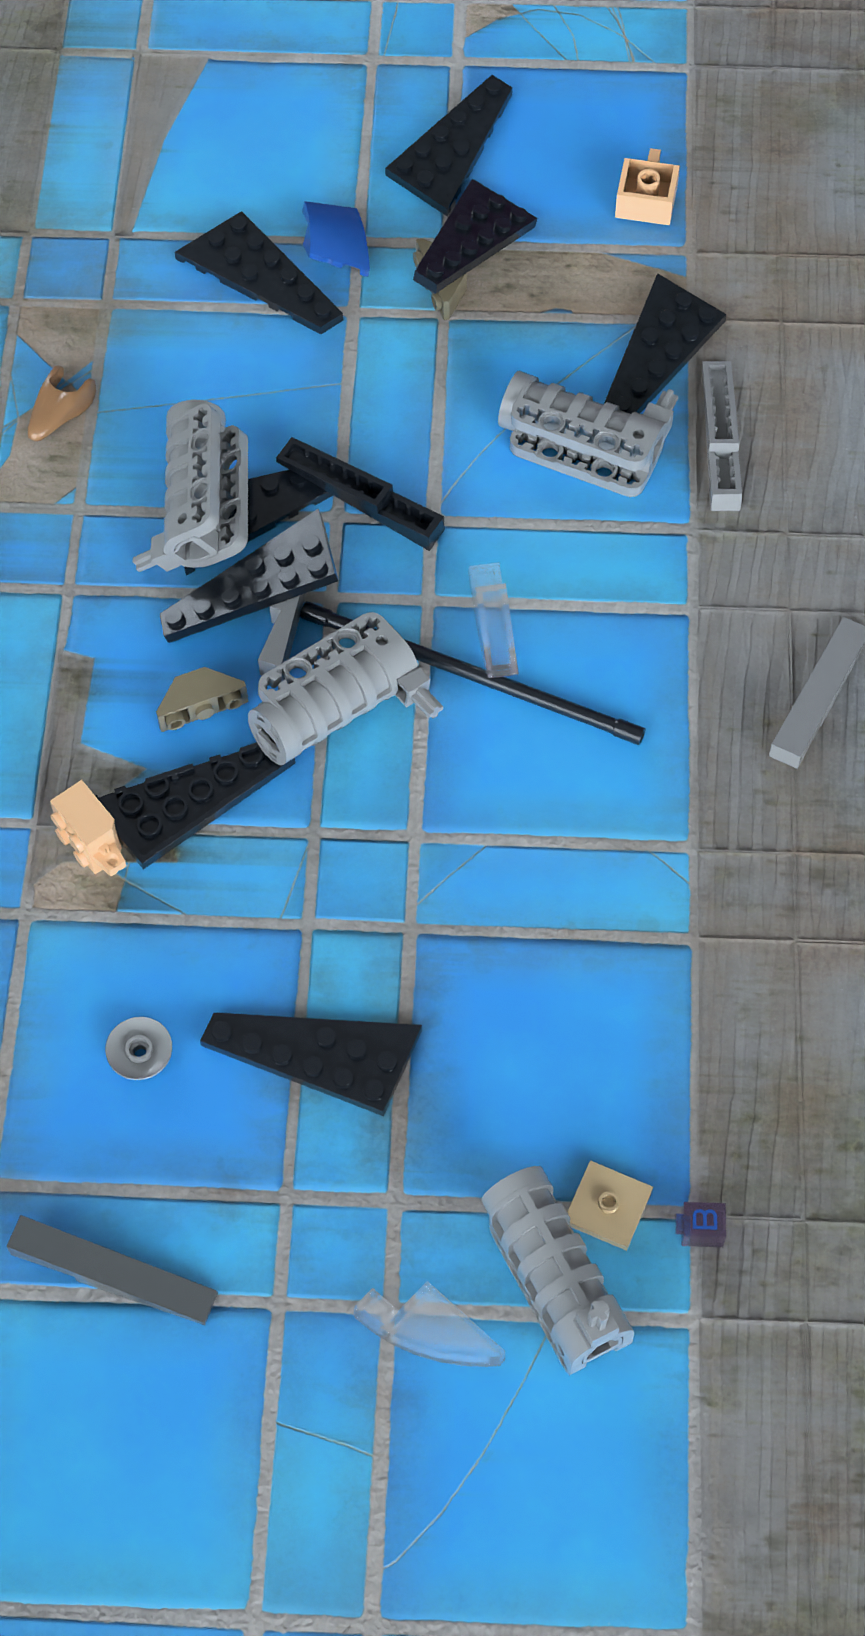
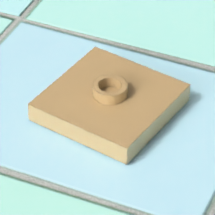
[567,1160,653,1251]

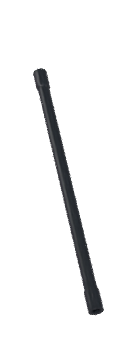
[300,601,646,745]

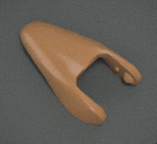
[28,365,96,441]

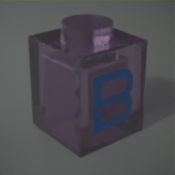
[675,1202,726,1247]

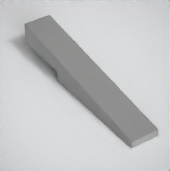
[702,361,742,511]
[258,593,306,682]
[769,617,865,769]

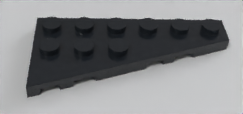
[385,75,512,217]
[413,179,537,294]
[174,211,343,334]
[604,273,726,414]
[184,470,333,576]
[160,509,339,643]
[95,742,296,870]
[200,1013,422,1116]

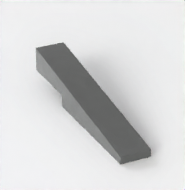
[6,1215,218,1325]

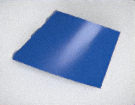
[302,201,370,277]

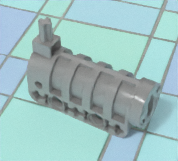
[498,371,678,497]
[133,400,248,572]
[248,612,443,765]
[481,1166,634,1376]

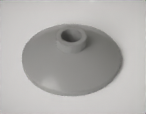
[105,1017,172,1080]

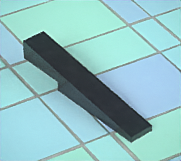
[276,437,445,551]

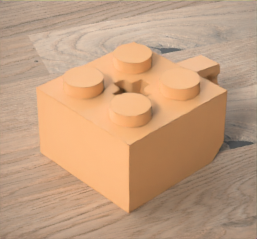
[615,148,680,225]
[50,780,126,876]

